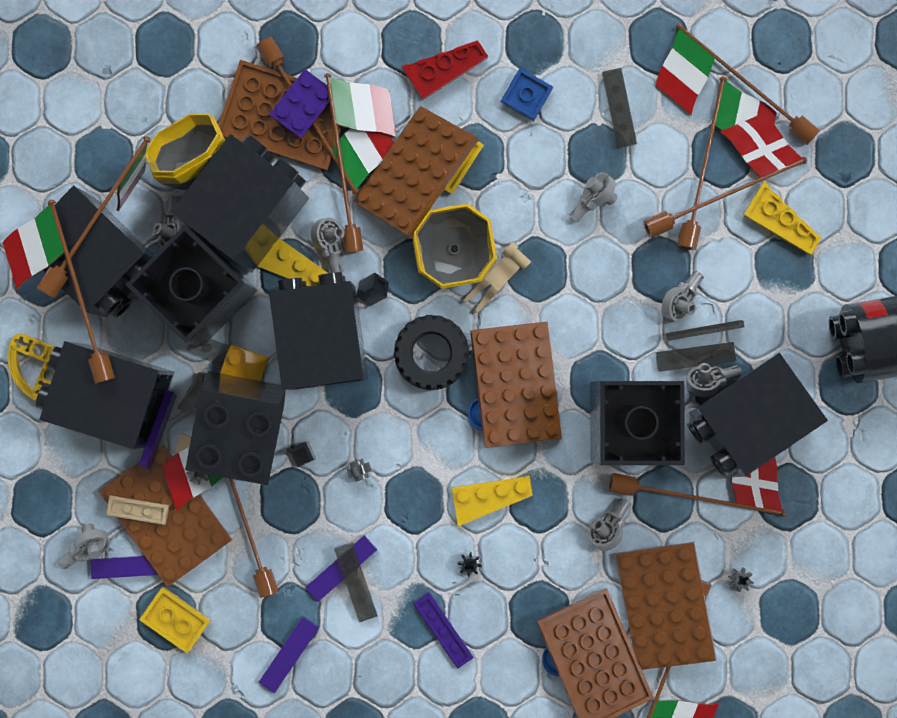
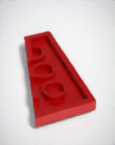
[402,40,488,100]

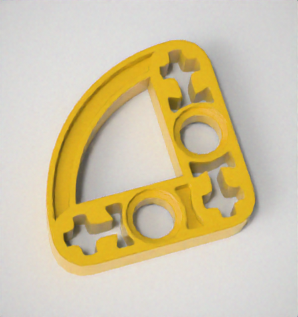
[8,333,55,401]

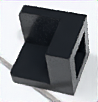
[356,273,389,306]
[288,441,316,467]

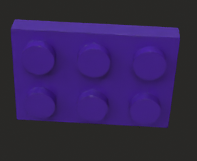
[269,69,330,140]

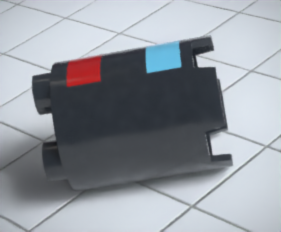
[828,296,897,383]

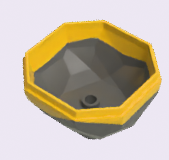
[146,114,226,190]
[412,203,497,289]

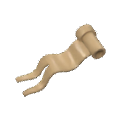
[463,241,531,314]

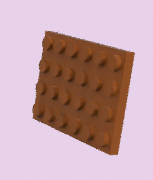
[219,60,342,171]
[353,106,478,238]
[470,321,562,448]
[99,445,233,587]
[616,541,717,670]
[536,588,654,718]

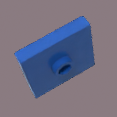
[500,68,554,122]

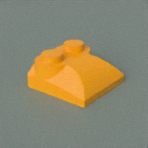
[220,344,269,381]

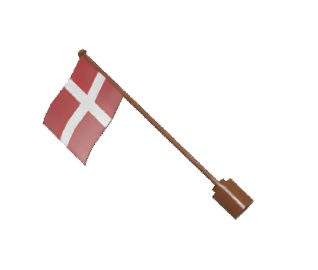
[643,114,808,238]
[609,457,786,517]

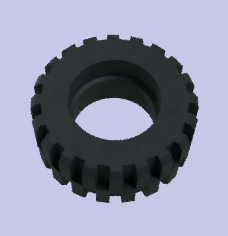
[394,315,469,390]

